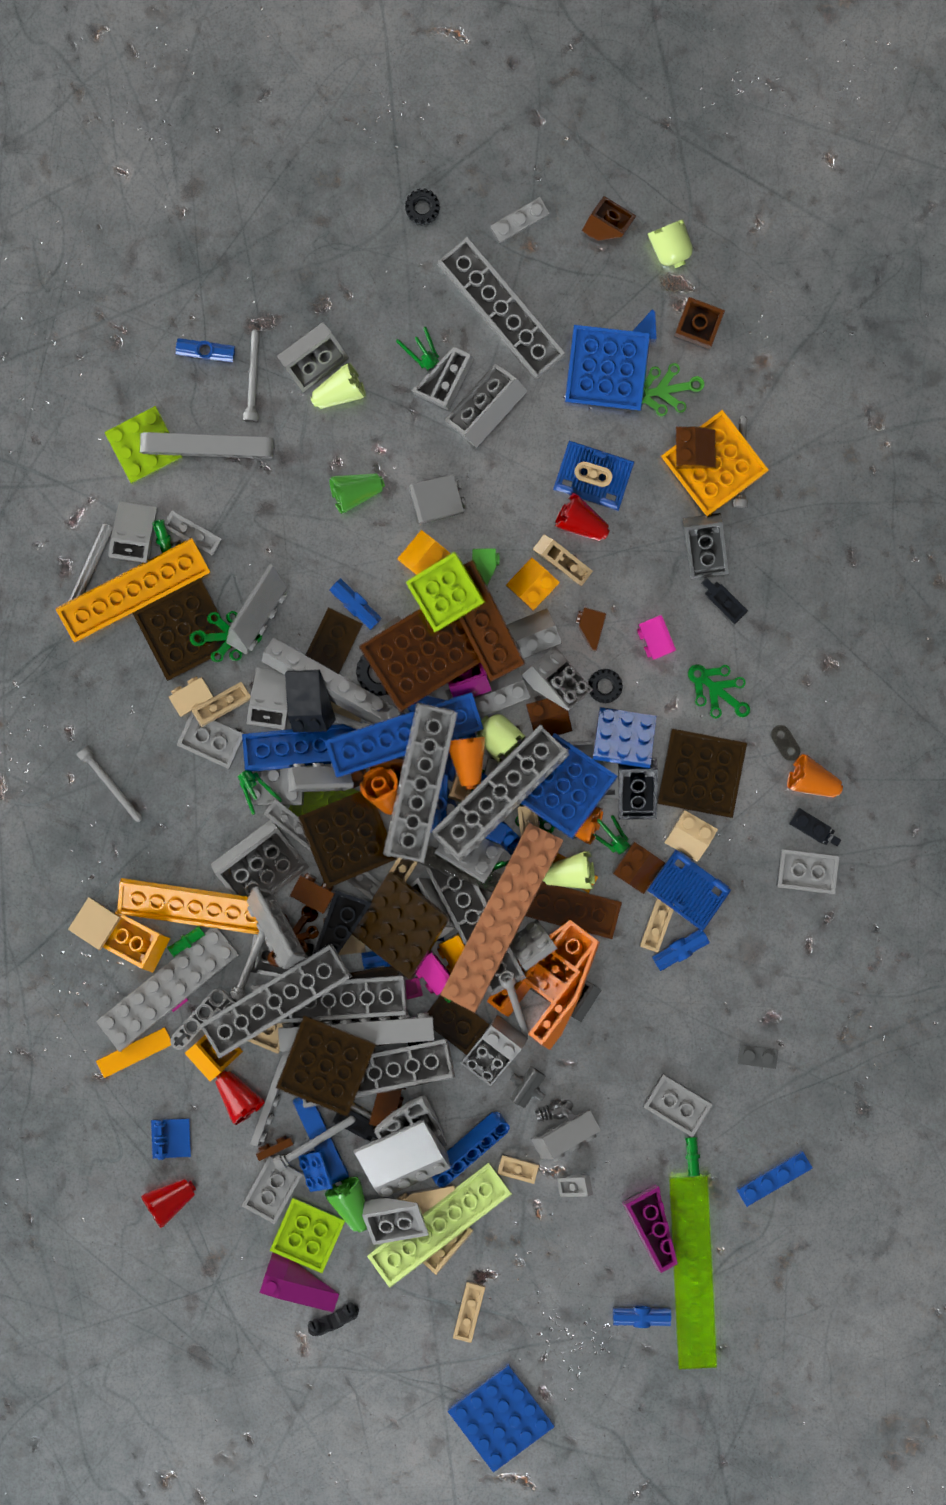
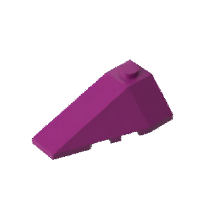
[259,1252,339,1313]

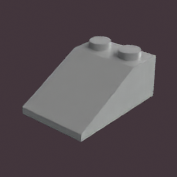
[362,1198,429,1245]

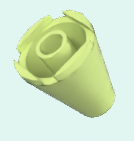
[311,363,366,409]
[543,851,595,889]

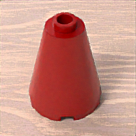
[555,493,610,541]
[215,1070,265,1125]
[141,1179,196,1228]

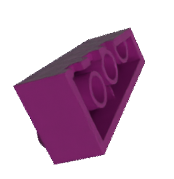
[622,1185,678,1273]

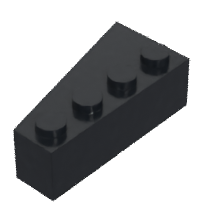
[313,889,372,955]

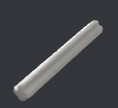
[69,523,113,601]

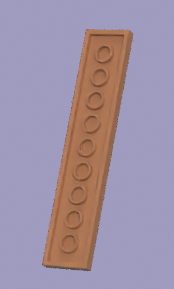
[440,823,564,1013]

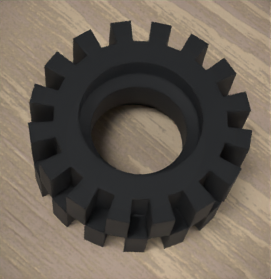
[405,188,440,225]
[588,669,623,703]

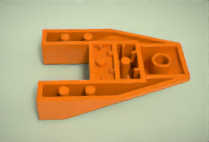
[487,920,600,1050]

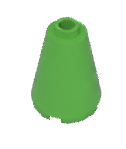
[329,473,385,514]
[325,1177,367,1232]

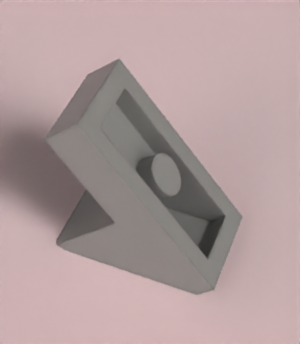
[557,1173,593,1197]

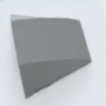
[374,1095,447,1146]

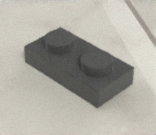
[737,1044,779,1069]

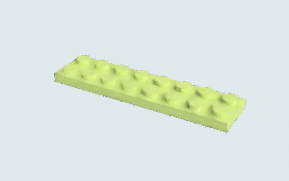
[367,1163,512,1288]

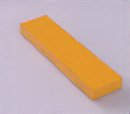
[96,1027,171,1078]

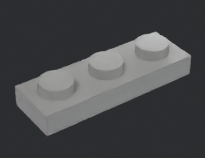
[490,197,550,243]
[165,511,222,556]

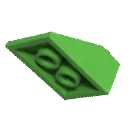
[472,549,500,586]

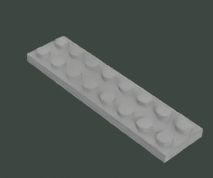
[96,928,239,1052]

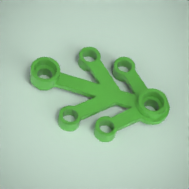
[643,363,704,416]

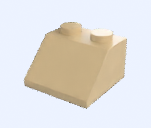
[664,810,718,862]

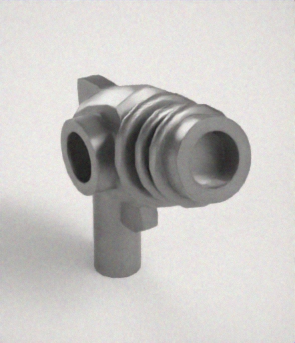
[535,1099,575,1122]

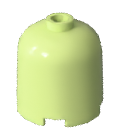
[647,219,693,268]
[477,714,526,763]

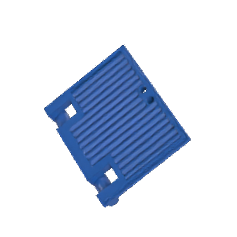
[553,440,634,511]
[647,850,731,931]

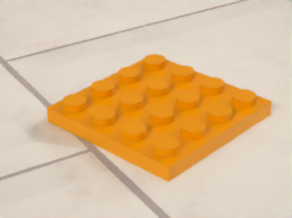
[661,410,769,517]

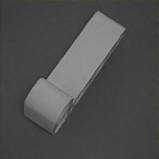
[170,988,237,1050]

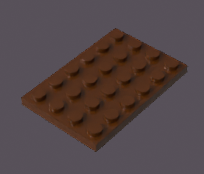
[359,608,481,712]

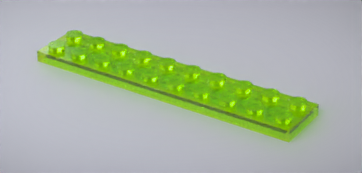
[669,1175,717,1369]

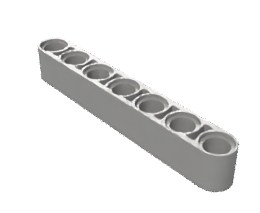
[140,432,273,459]

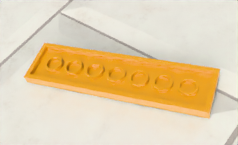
[55,538,210,643]
[117,878,259,935]

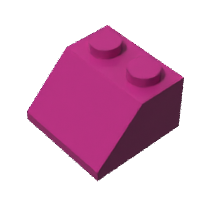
[636,615,676,660]
[416,950,451,995]

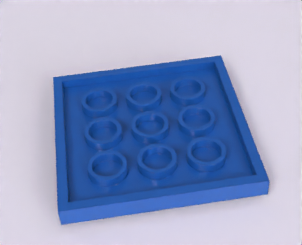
[565,325,651,411]
[521,733,617,839]
[448,1364,555,1473]

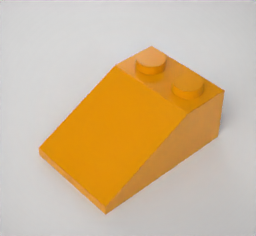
[103,911,170,973]

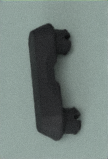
[308,1302,359,1337]

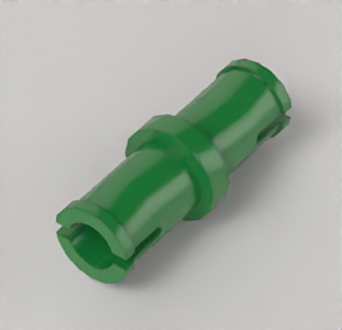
[152,519,172,553]
[167,926,205,957]
[685,1137,700,1177]

